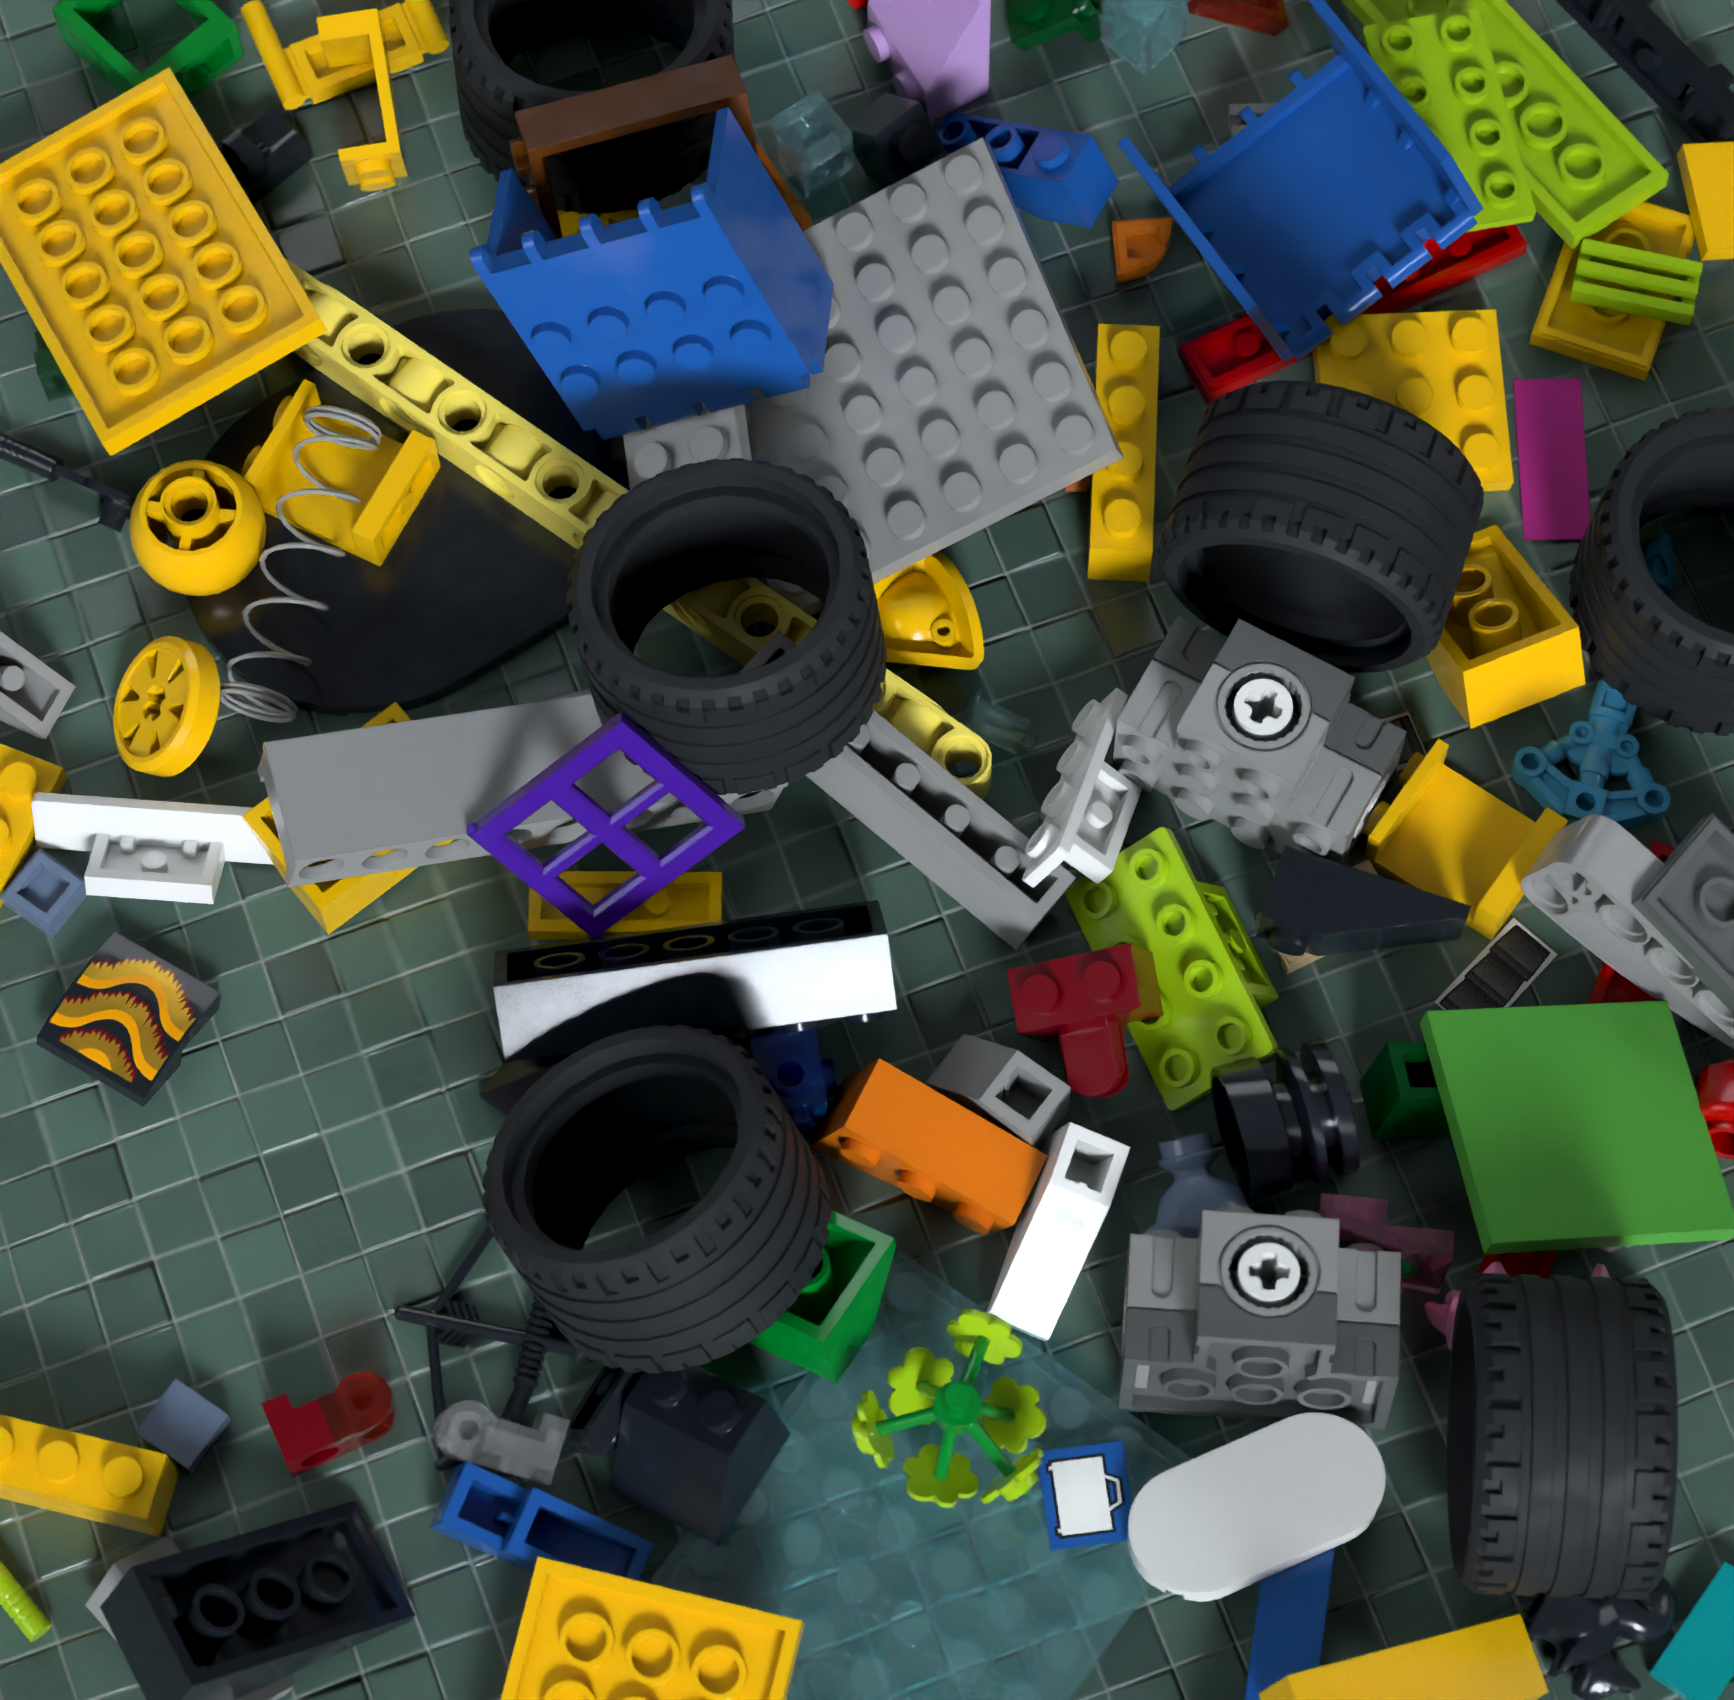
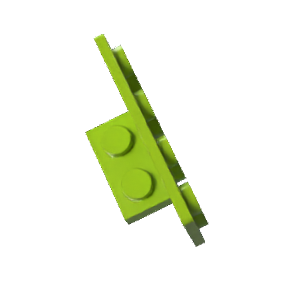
[1362,8,1536,232]
[1064,827,1279,1111]

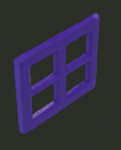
[466,712,745,938]

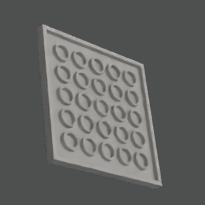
[744,137,1124,616]

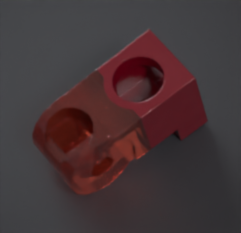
[261,1371,396,1478]

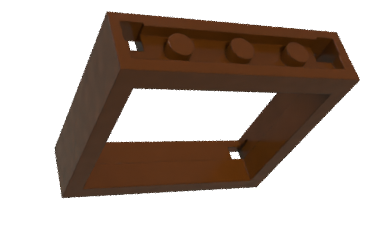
[509,54,758,239]

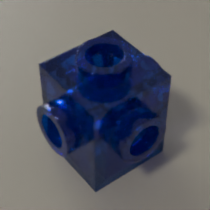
[749,1027,838,1132]

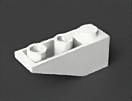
[987,1122,1130,1341]

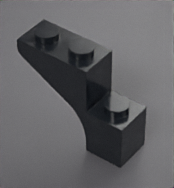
[840,93,951,186]

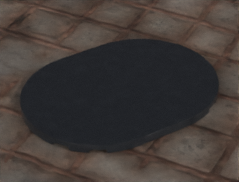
[180,309,630,716]

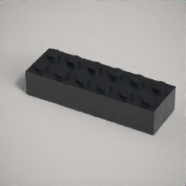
[493,900,897,1067]

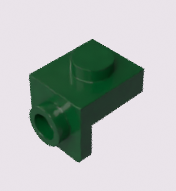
[1005,0,1103,51]

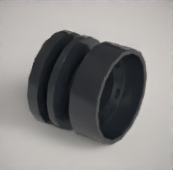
[1210,1038,1360,1201]

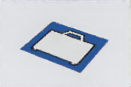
[1038,1440,1132,1551]

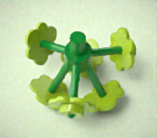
[852,1309,1047,1508]

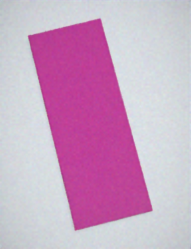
[1513,378,1591,541]

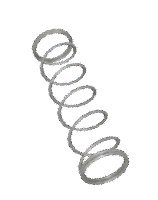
[220,405,382,723]

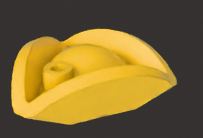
[874,551,984,670]

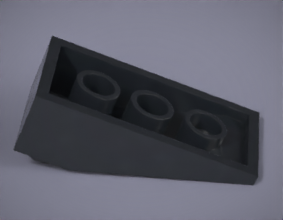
[100,1501,415,1700]

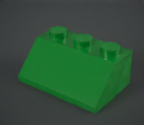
[706,1164,896,1383]

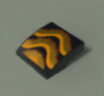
[36,932,221,1107]

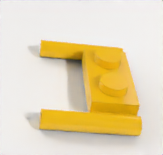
[241,0,450,110]

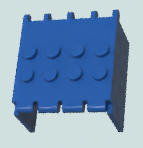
[1117,0,1483,362]
[470,107,834,440]

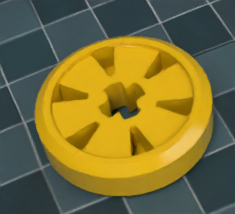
[113,636,220,777]

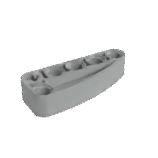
[1521,814,1734,1049]

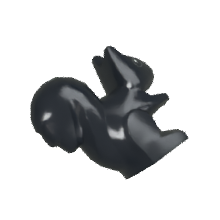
[1523,1576,1677,1700]

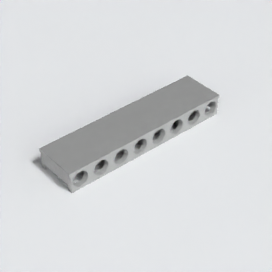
[257,672,789,887]

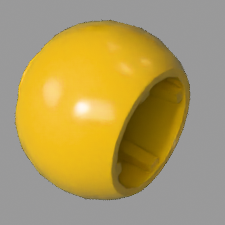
[129,460,266,596]

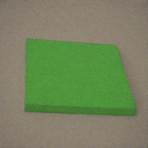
[1420,1000,1734,1255]

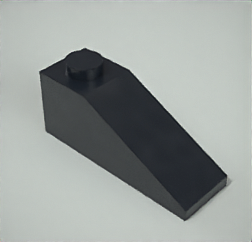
[1256,846,1471,956]

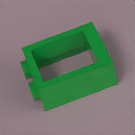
[52,0,244,100]

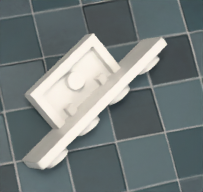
[1022,688,1142,888]
[31,792,274,904]

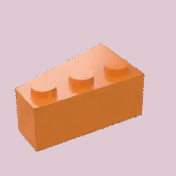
[809,1058,1048,1234]

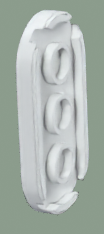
[1127,1412,1386,1602]

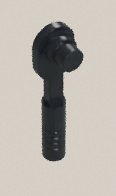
[0,432,136,533]

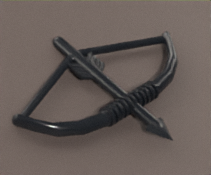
[394,1226,597,1471]

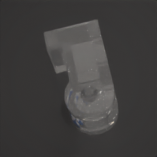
[434,1400,570,1486]

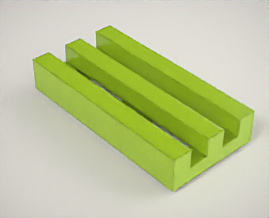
[1569,238,1703,326]

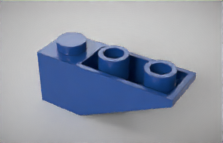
[936,111,1119,228]

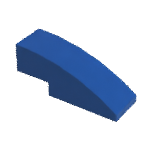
[429,1461,654,1581]

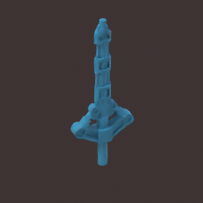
[1511,533,1677,828]

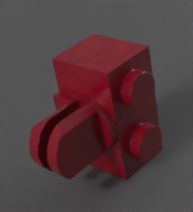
[1007,943,1164,1099]

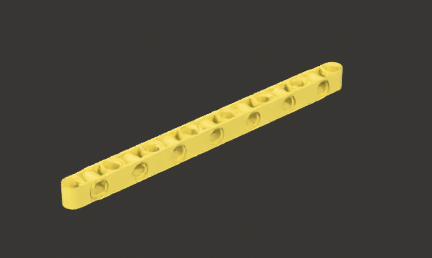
[285,259,992,800]

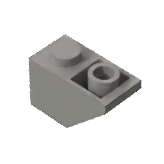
[925,1034,1071,1150]

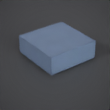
[0,848,88,938]
[135,1378,231,1474]

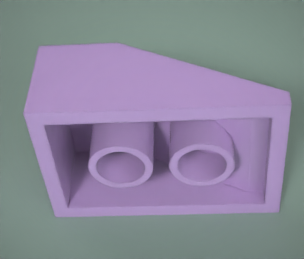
[863,0,991,122]

